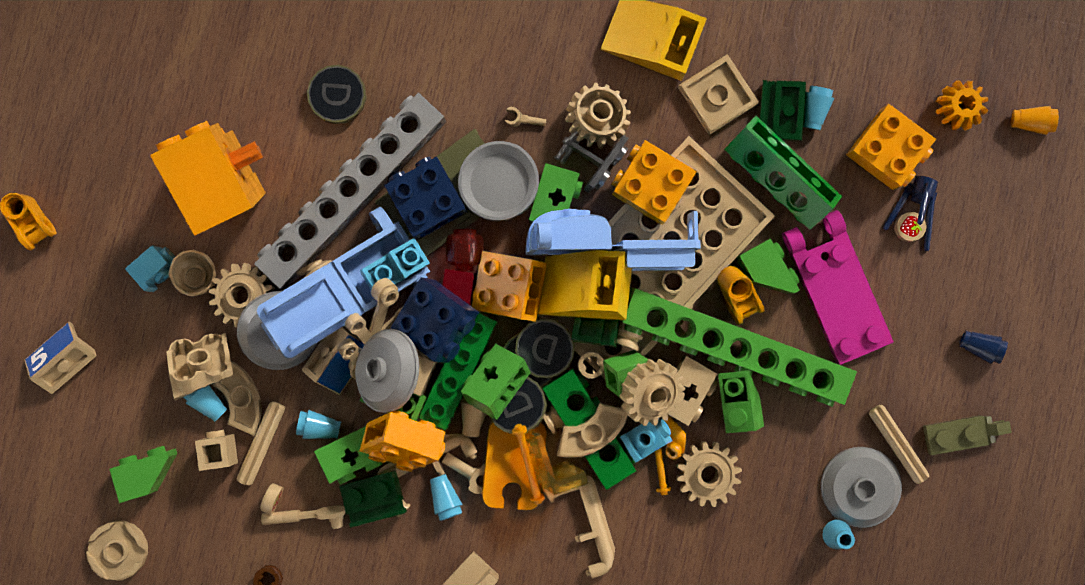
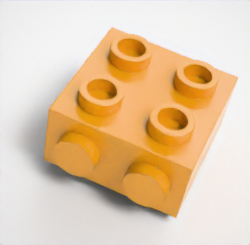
[846,103,936,190]
[611,140,697,225]
[472,251,547,322]
[360,411,445,472]

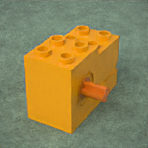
[150,121,266,236]

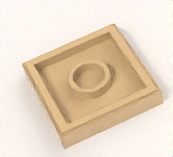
[678,54,759,135]

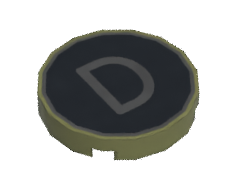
[307,65,367,124]
[515,318,575,378]
[489,377,547,434]

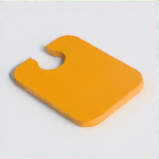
[482,421,547,510]

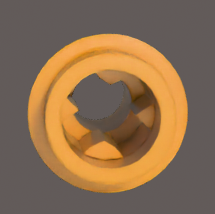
[1011,106,1059,135]

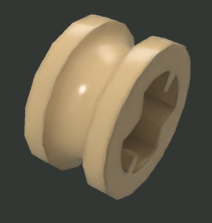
[616,328,643,351]
[578,352,604,378]
[543,405,565,434]

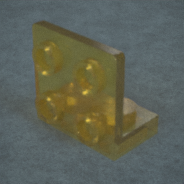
[526,430,588,495]

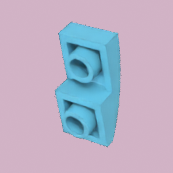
[359,238,430,290]

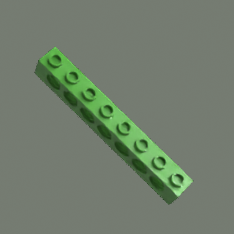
[620,288,857,407]

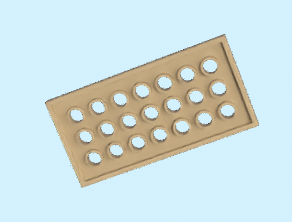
[537,136,775,379]

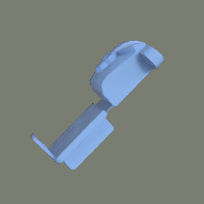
[257,207,430,358]
[526,209,701,271]

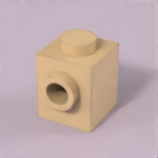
[195,430,238,471]

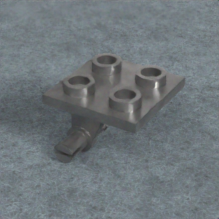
[554,131,629,193]

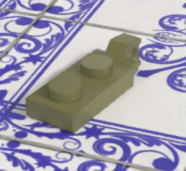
[923,415,1012,455]

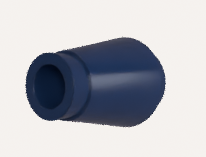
[959,330,1008,364]

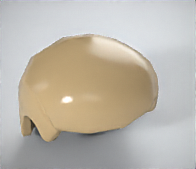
[169,249,216,297]

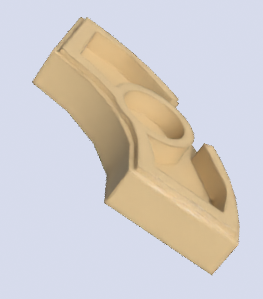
[213,360,262,436]
[557,403,628,458]

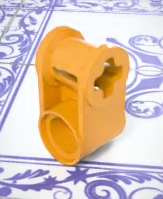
[0,193,57,251]
[717,266,765,325]

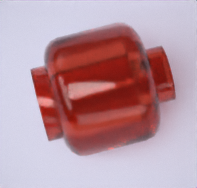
[446,228,484,272]

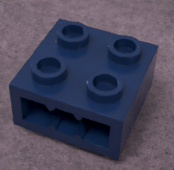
[384,156,468,241]
[390,277,479,363]

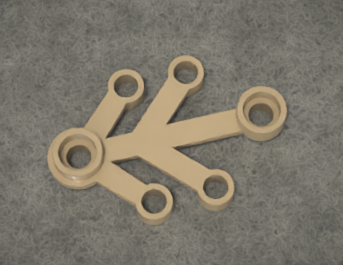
[337,278,403,380]

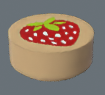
[894,212,926,242]
[260,483,284,515]

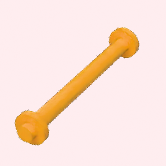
[512,424,545,505]
[655,448,671,495]

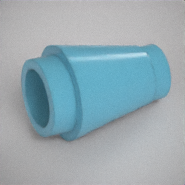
[803,86,835,130]
[183,385,227,422]
[296,410,341,439]
[430,474,463,521]
[822,520,855,549]

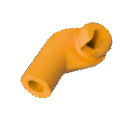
[664,414,686,460]

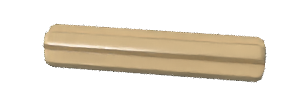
[237,401,285,486]
[869,405,929,484]

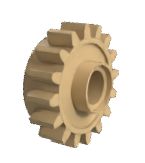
[565,83,631,149]
[209,263,276,327]
[619,359,685,426]
[676,441,742,507]

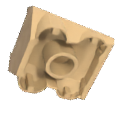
[166,333,233,401]

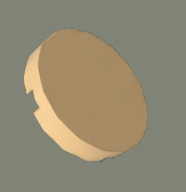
[86,521,148,581]

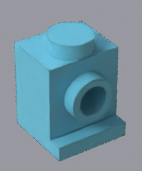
[125,245,175,292]
[620,419,673,463]

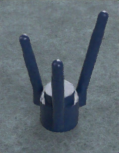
[883,176,938,252]

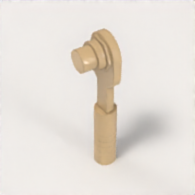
[261,506,346,529]

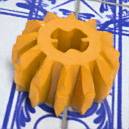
[936,80,989,131]

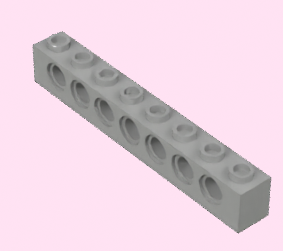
[254,92,446,289]

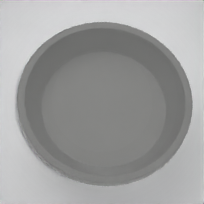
[458,141,539,221]
[237,291,317,370]
[355,329,419,413]
[821,447,902,528]

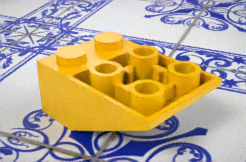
[600,0,707,81]
[538,250,632,320]

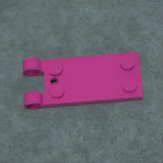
[782,210,894,365]

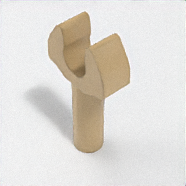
[442,453,485,494]

